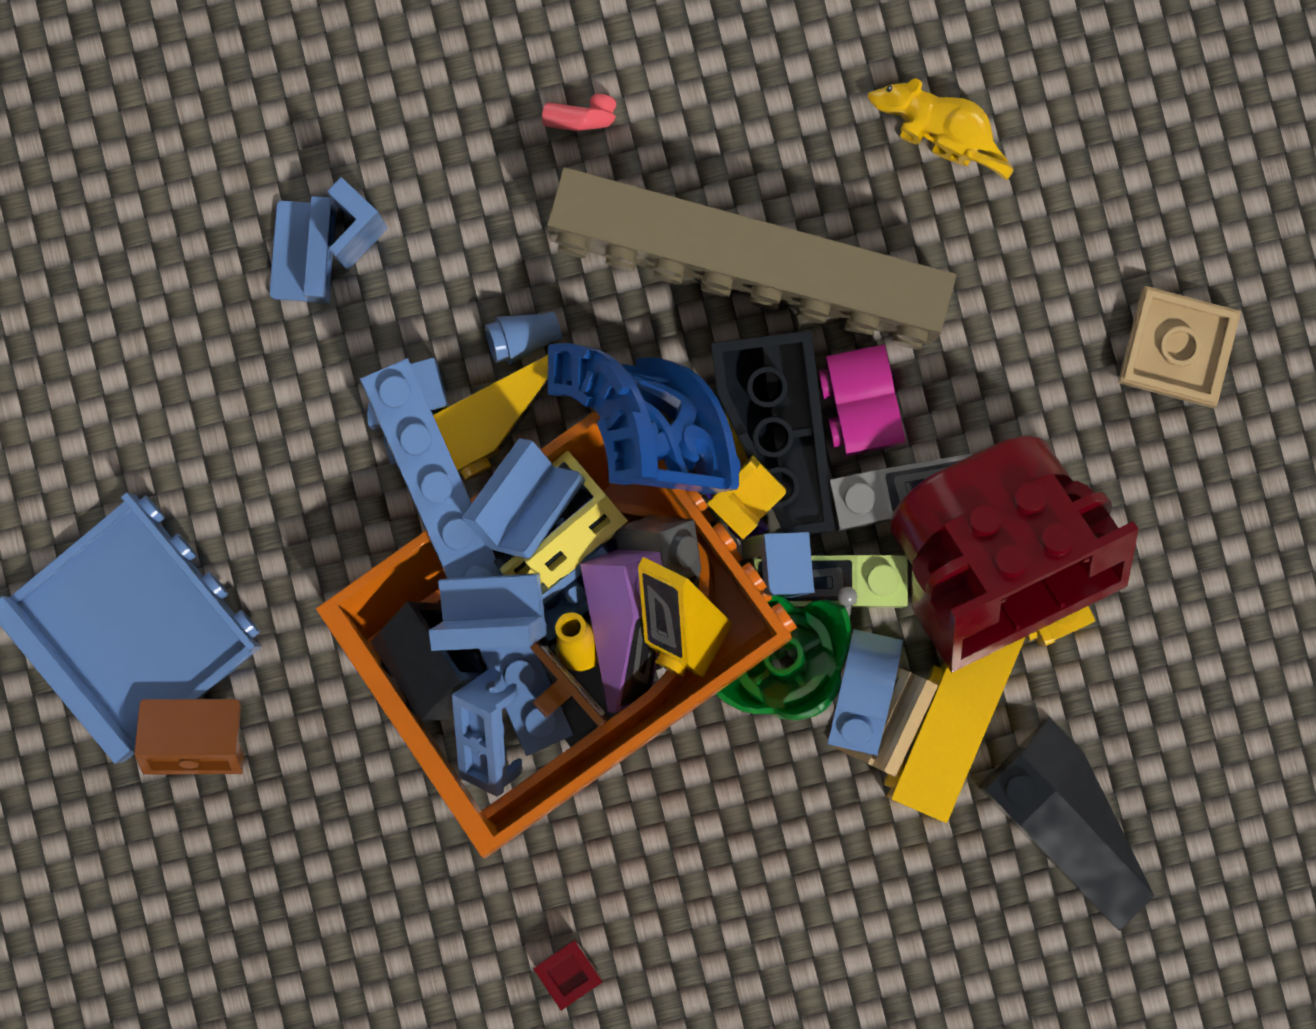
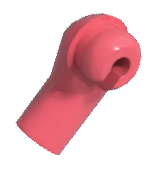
[542,94,617,132]

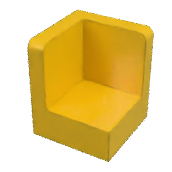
[707,455,786,539]

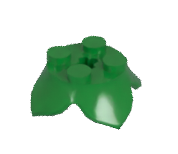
[716,595,852,721]

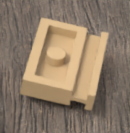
[833,667,938,777]

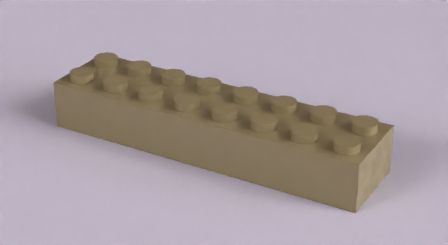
[547,167,957,350]

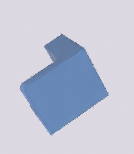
[741,532,815,598]

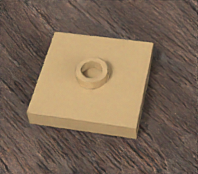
[1118,286,1241,408]

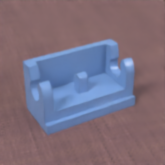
[452,668,523,797]

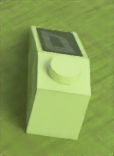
[754,555,908,608]

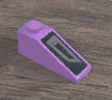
[580,550,663,713]

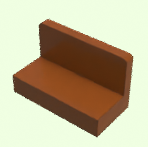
[134,699,244,775]

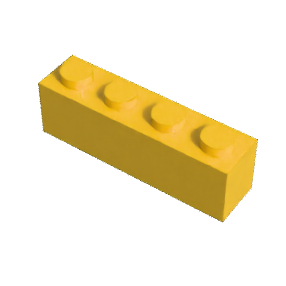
[883,637,1026,823]

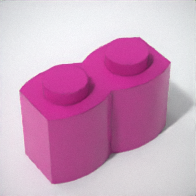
[818,344,905,457]

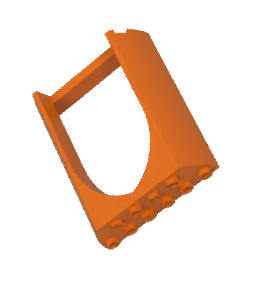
[316,411,797,858]

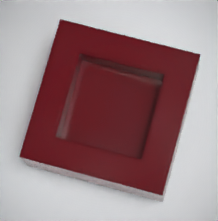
[533,939,603,1011]

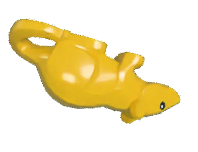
[867,78,1014,180]

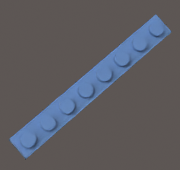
[360,358,573,756]

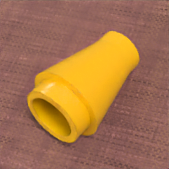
[555,612,599,671]

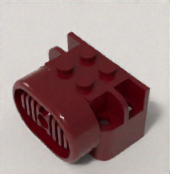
[891,436,1139,673]

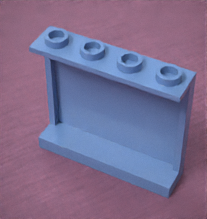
[0,492,262,764]

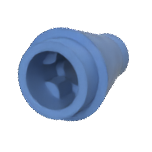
[485,311,562,365]

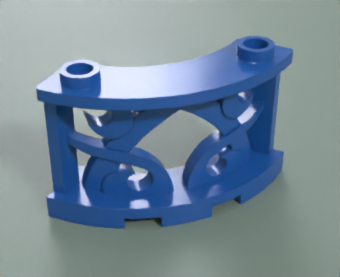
[548,343,740,494]

